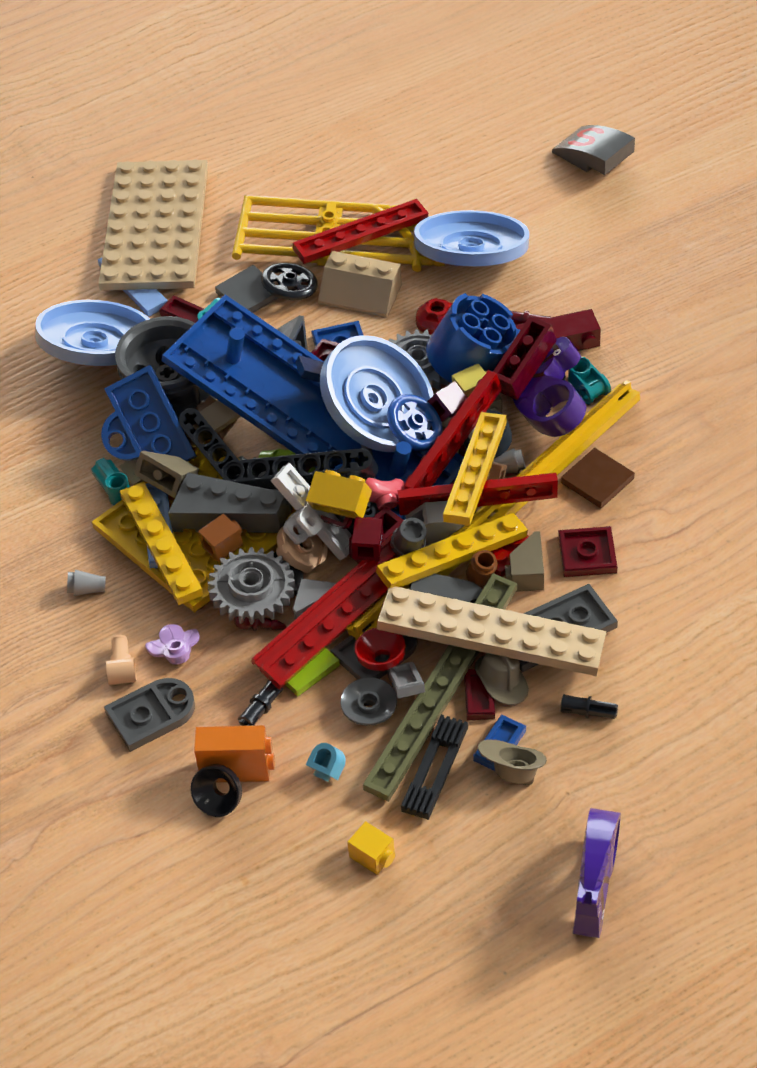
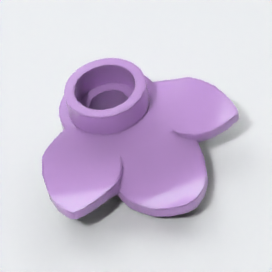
[145,624,200,665]

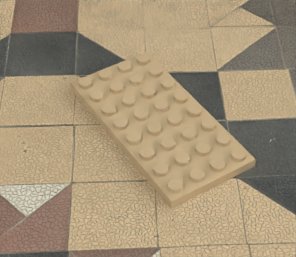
[98,159,208,291]

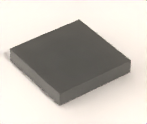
[215,265,279,313]

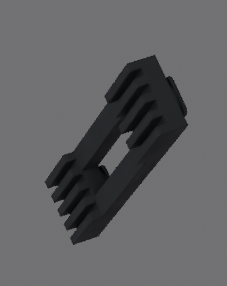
[401,714,468,820]

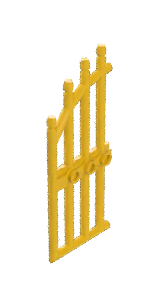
[232,195,445,272]

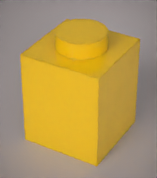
[347,821,395,875]

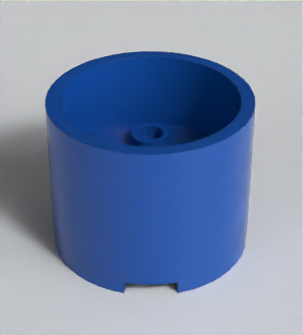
[426,293,520,383]

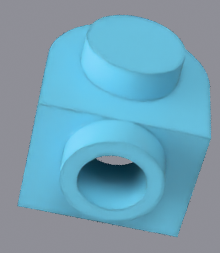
[306,743,346,782]

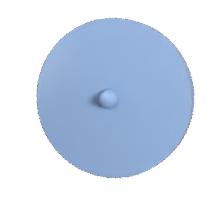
[414,210,529,266]
[35,300,149,366]
[320,336,434,452]

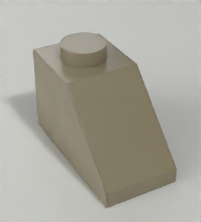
[134,451,199,498]
[505,531,544,592]

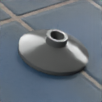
[341,677,397,726]

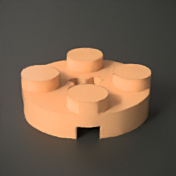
[276,527,328,573]

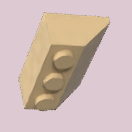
[318,251,402,318]

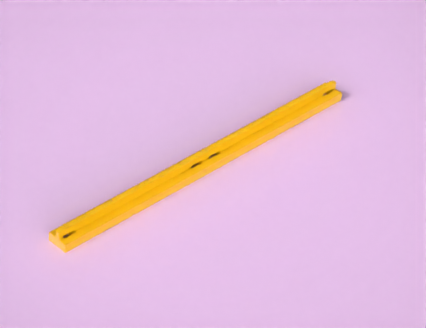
[347,380,640,640]

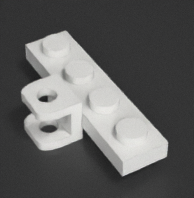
[271,463,352,560]

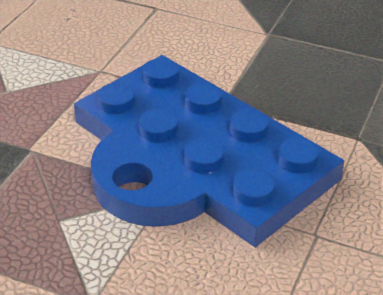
[101,365,197,462]

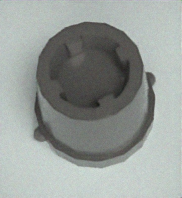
[390,518,427,557]

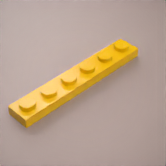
[443,412,507,526]
[120,482,203,605]
[376,512,528,589]

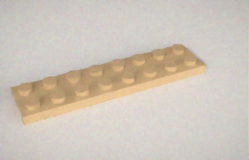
[377,587,606,676]

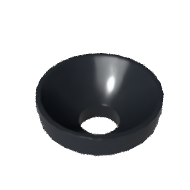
[190,764,242,817]

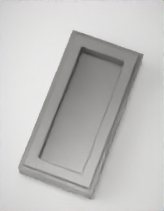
[387,662,425,698]

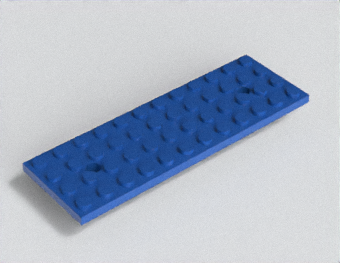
[162,294,464,520]

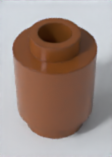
[466,550,498,587]

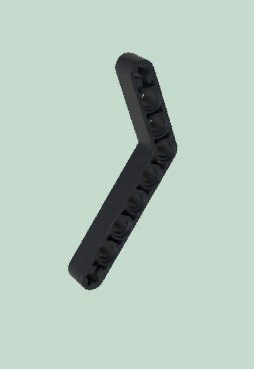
[179,408,378,490]

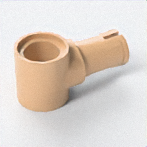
[106,635,137,686]

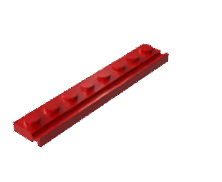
[251,535,426,690]

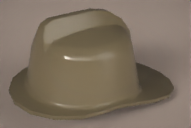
[475,653,529,705]
[478,739,547,785]

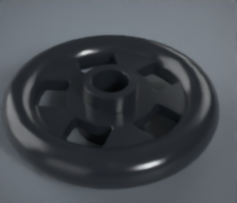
[261,263,318,300]

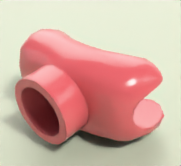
[365,478,405,511]

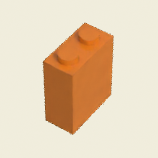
[194,725,275,783]

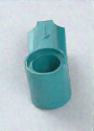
[91,458,130,506]

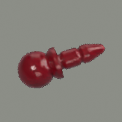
[234,616,287,631]

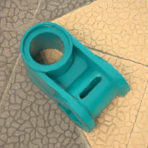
[568,357,611,405]

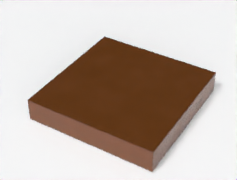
[561,447,635,509]

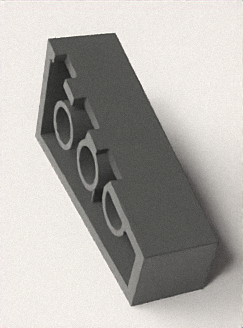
[168,472,290,533]

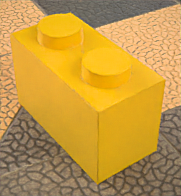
[306,470,372,519]

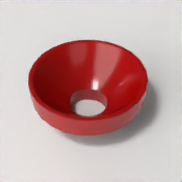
[416,298,452,335]
[355,628,406,671]

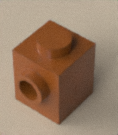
[198,514,243,562]

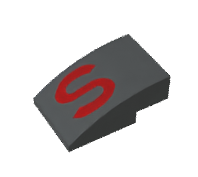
[552,125,635,175]

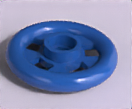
[387,394,442,451]

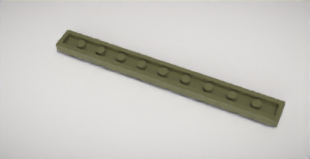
[363,573,517,802]

